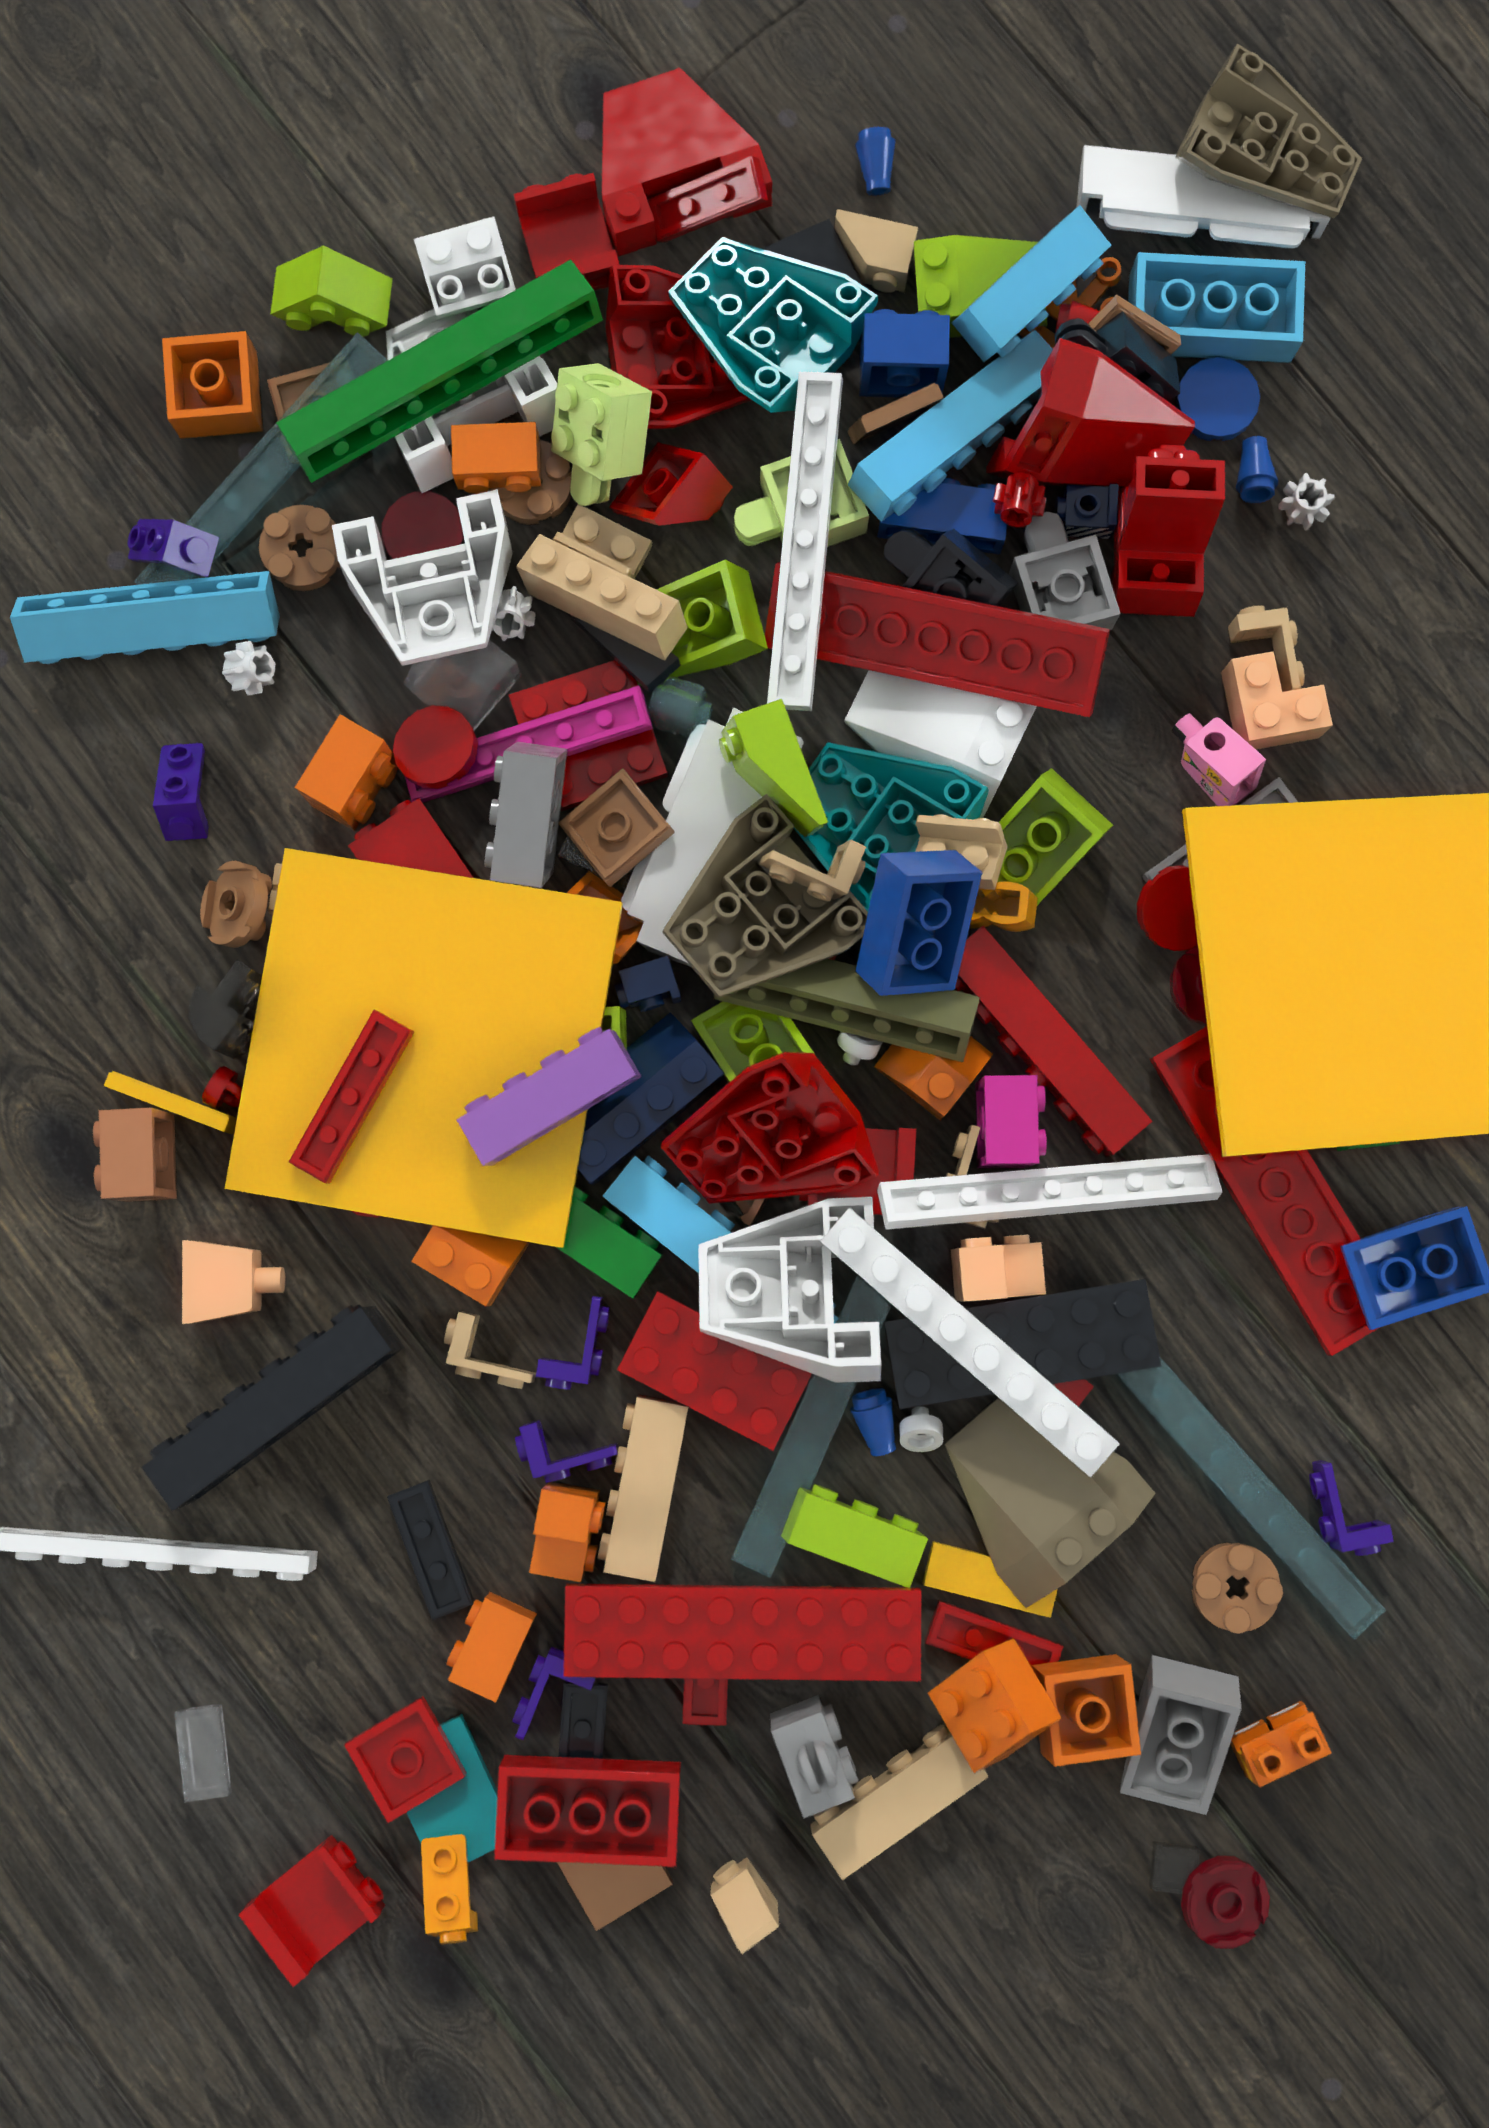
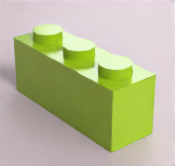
[781,1484,928,1588]

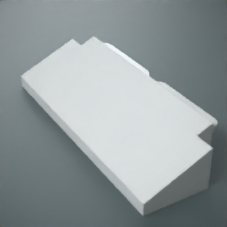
[1077,145,1330,248]
[621,708,804,967]

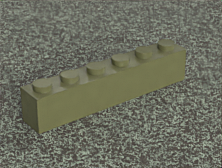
[714,959,980,1062]

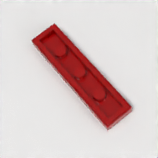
[289,1010,414,1184]

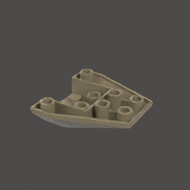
[1175,44,1362,218]
[662,794,868,999]

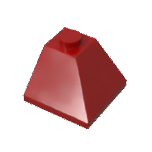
[609,442,733,526]

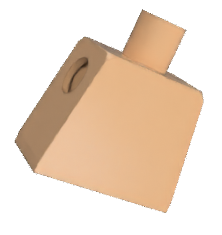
[182,1240,285,1324]

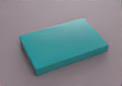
[407,1714,498,1862]

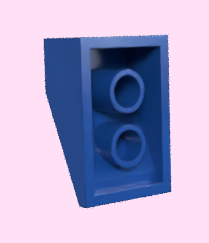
[1340,1206,1489,1330]

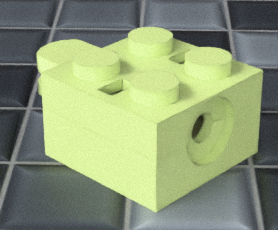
[551,363,652,506]
[734,439,869,547]

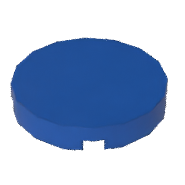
[1176,357,1260,441]

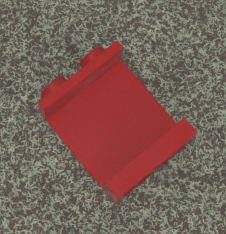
[514,173,620,291]
[799,1128,916,1215]
[239,1835,385,1987]

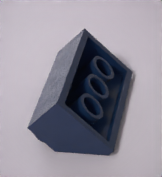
[578,1012,725,1186]

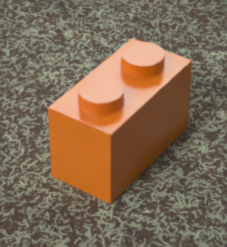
[451,422,541,494]
[446,1592,537,1703]

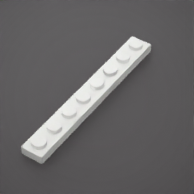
[767,372,843,711]
[877,1154,1223,1230]
[820,1207,1120,1477]
[0,1527,318,1581]

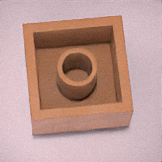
[93,1108,177,1202]

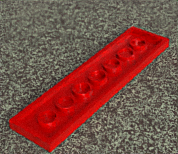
[765,562,1110,717]
[1150,1026,1380,1356]
[564,1584,921,1681]

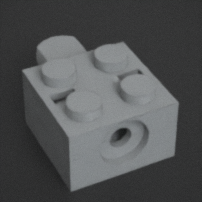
[1009,512,1121,630]
[770,1695,859,1818]

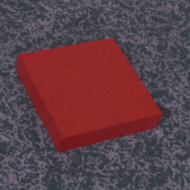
[344,1696,467,1823]

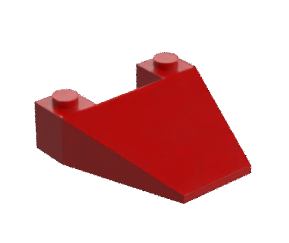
[602,68,773,257]

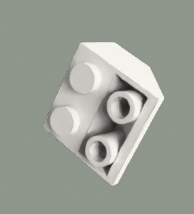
[414,217,516,320]

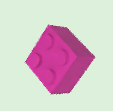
[975,1075,1047,1168]

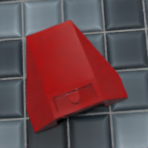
[605,265,751,429]
[986,338,1195,488]
[661,1052,879,1204]

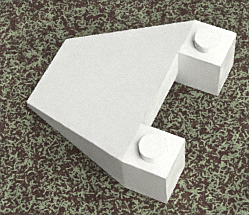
[386,309,557,493]
[332,489,513,666]
[698,1197,881,1383]

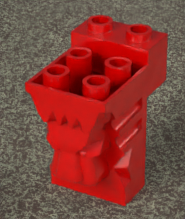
[1111,444,1225,617]

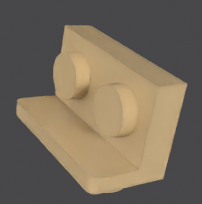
[553,504,652,579]
[915,814,1007,890]

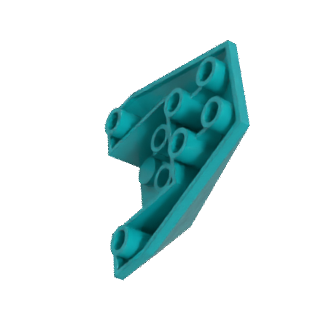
[668,237,878,413]
[794,742,989,911]

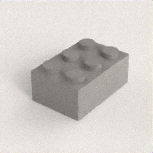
[485,742,568,888]

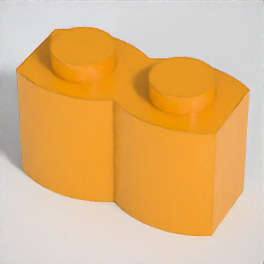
[969,882,1038,932]

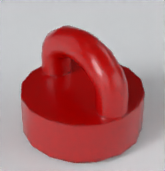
[202,1065,242,1110]

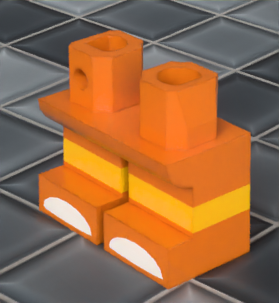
[1230,1701,1332,1787]

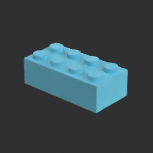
[1128,252,1306,363]

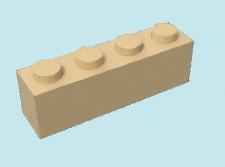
[516,534,688,661]
[598,1395,689,1582]
[811,1724,989,1880]

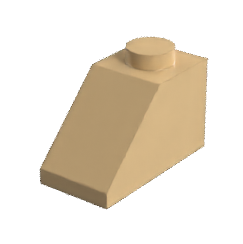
[834,209,918,292]
[711,1857,779,1954]

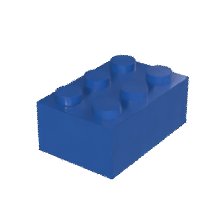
[855,850,983,996]

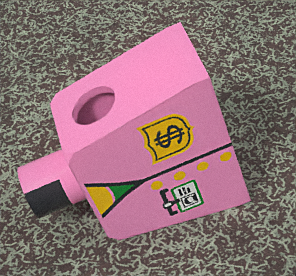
[1172,713,1266,806]

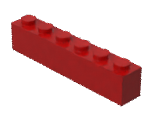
[955,926,1152,1157]

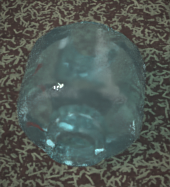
[649,677,713,738]

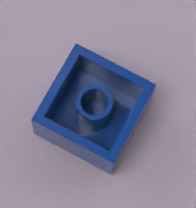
[859,309,950,397]

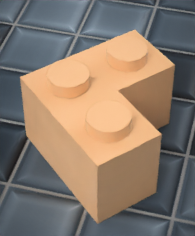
[1221,651,1333,750]
[951,1234,1046,1302]

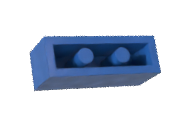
[877,478,1007,554]

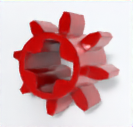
[993,472,1047,527]

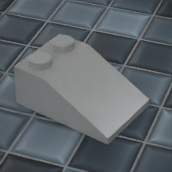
[1120,1655,1242,1815]

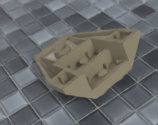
[944,1397,1156,1608]

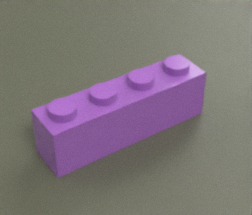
[457,1027,642,1166]

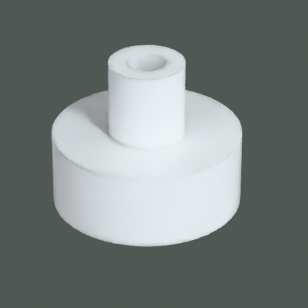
[837,1031,882,1065]
[899,1406,943,1452]

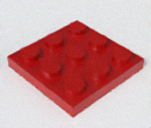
[509,660,668,812]

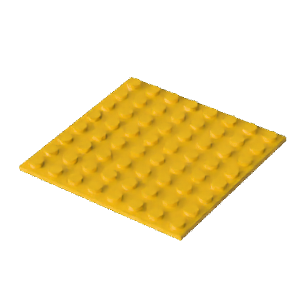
[1182,793,1489,1157]
[225,848,623,1248]

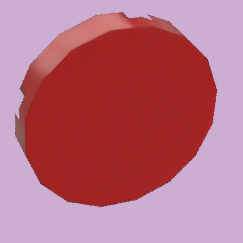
[393,705,478,789]
[1137,865,1198,951]

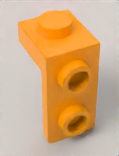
[421,1834,478,1944]

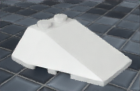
[844,670,1037,818]

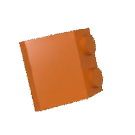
[411,1225,530,1306]

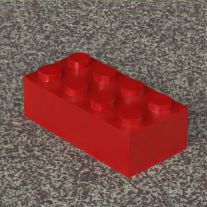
[617,1291,812,1451]
[494,1755,681,1867]

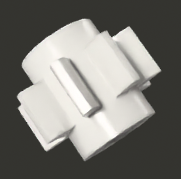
[1278,473,1335,530]
[492,586,536,641]
[222,641,276,696]

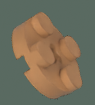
[490,440,572,525]
[259,505,340,591]
[200,861,272,948]
[1192,1543,1283,1634]

